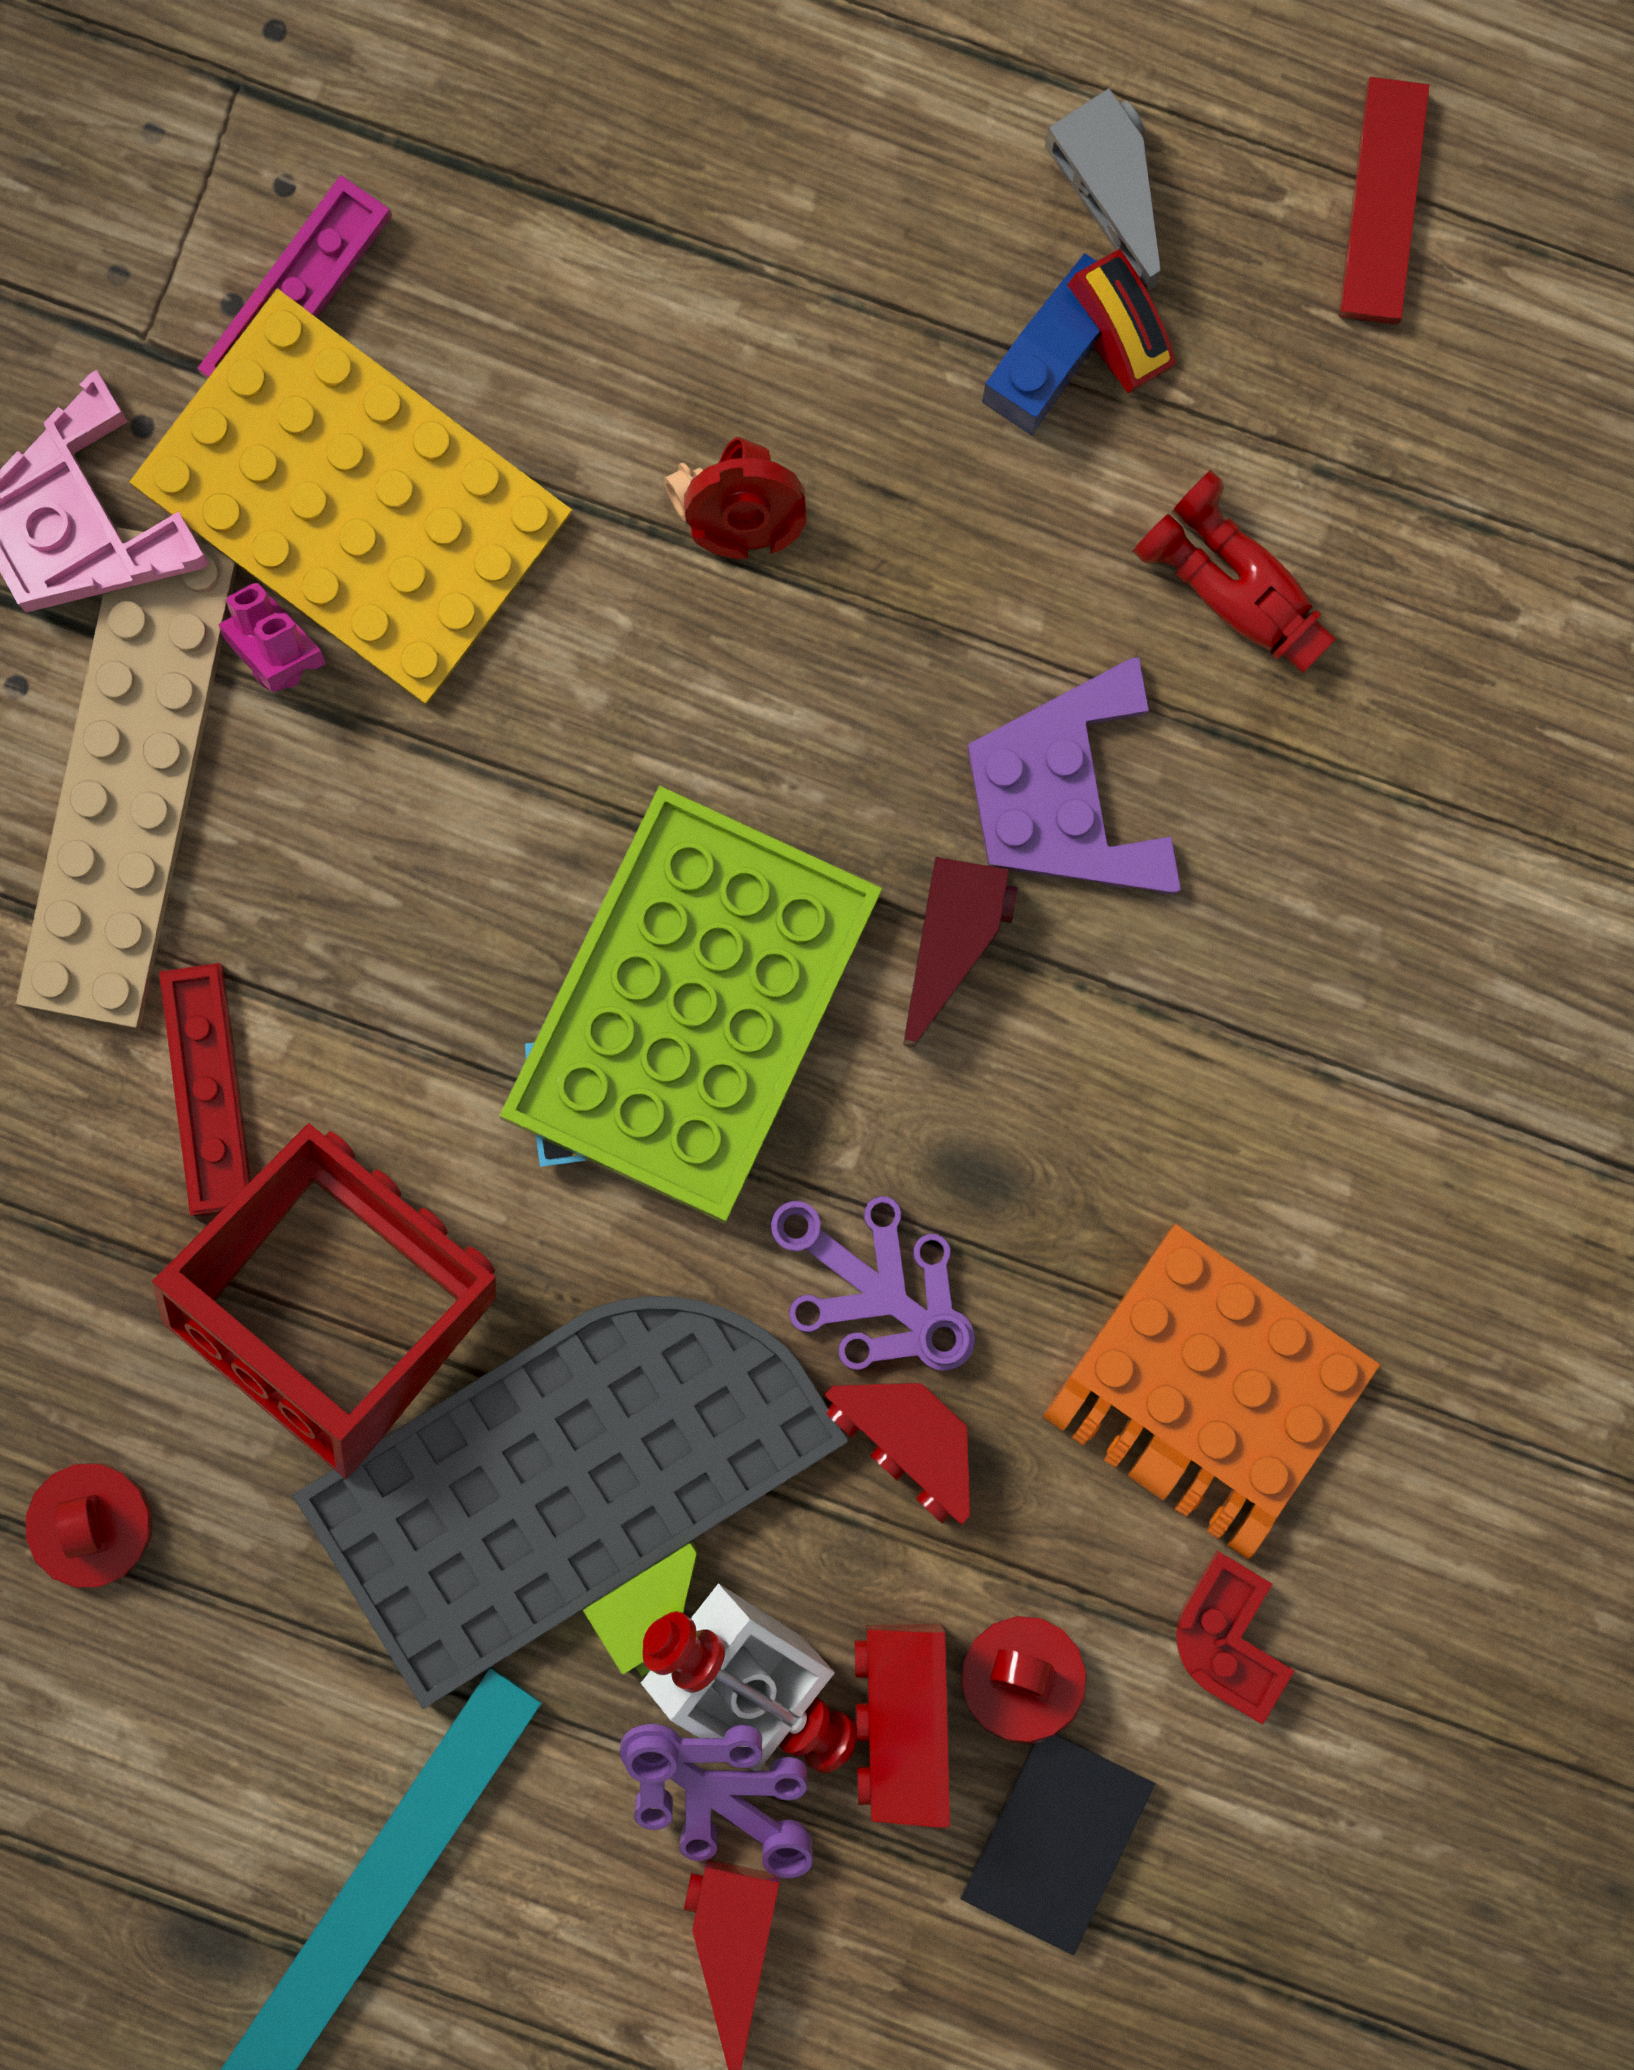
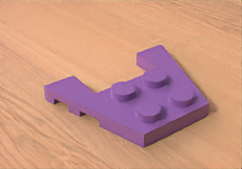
[967,657,1181,895]

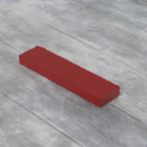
[1338,77,1430,325]
[159,963,251,1216]

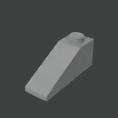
[1045,88,1161,292]

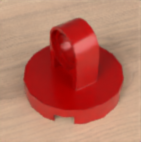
[684,437,807,559]
[26,1463,152,1588]
[961,1616,1087,1745]

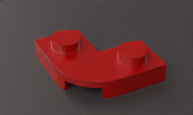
[1176,1550,1294,1725]

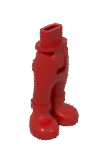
[1132,470,1336,674]

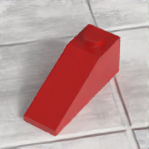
[683,1859,780,2070]

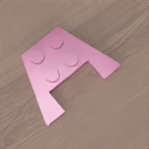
[0,370,210,613]

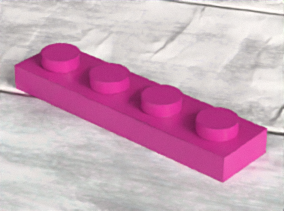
[197,174,392,379]

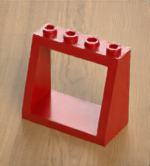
[152,1123,496,1480]

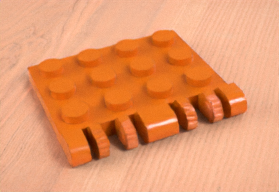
[1042,1223,1380,1560]

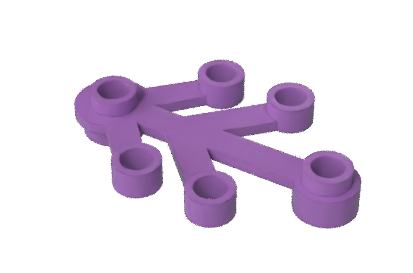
[771,1196,975,1370]
[620,1724,813,1878]

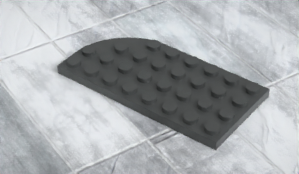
[292,1296,849,1709]

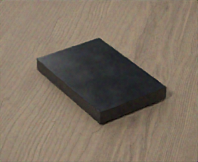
[960,1734,1155,1955]

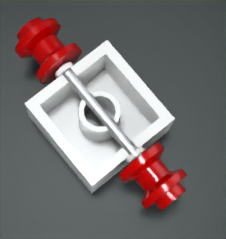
[641,1583,857,1773]

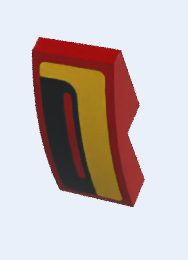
[1067,249,1176,394]

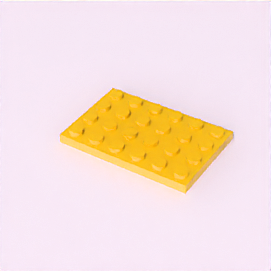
[129,288,572,706]

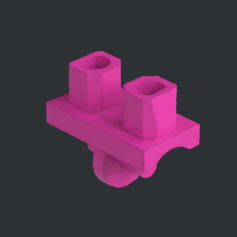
[218,583,326,692]

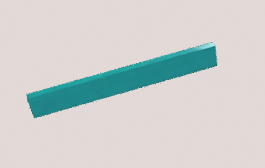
[221,1666,543,2070]

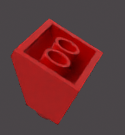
[854,1623,950,1828]

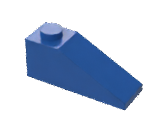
[982,253,1102,436]

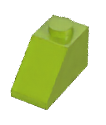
[583,1541,698,1677]

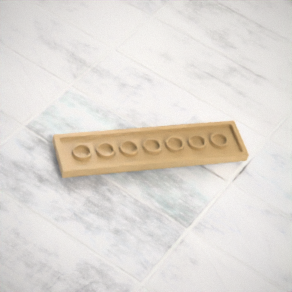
[16,527,238,1030]

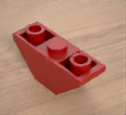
[824,1383,970,1525]

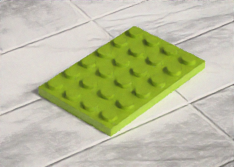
[499,785,883,1224]

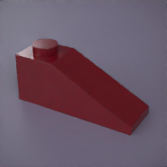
[903,857,1018,1047]

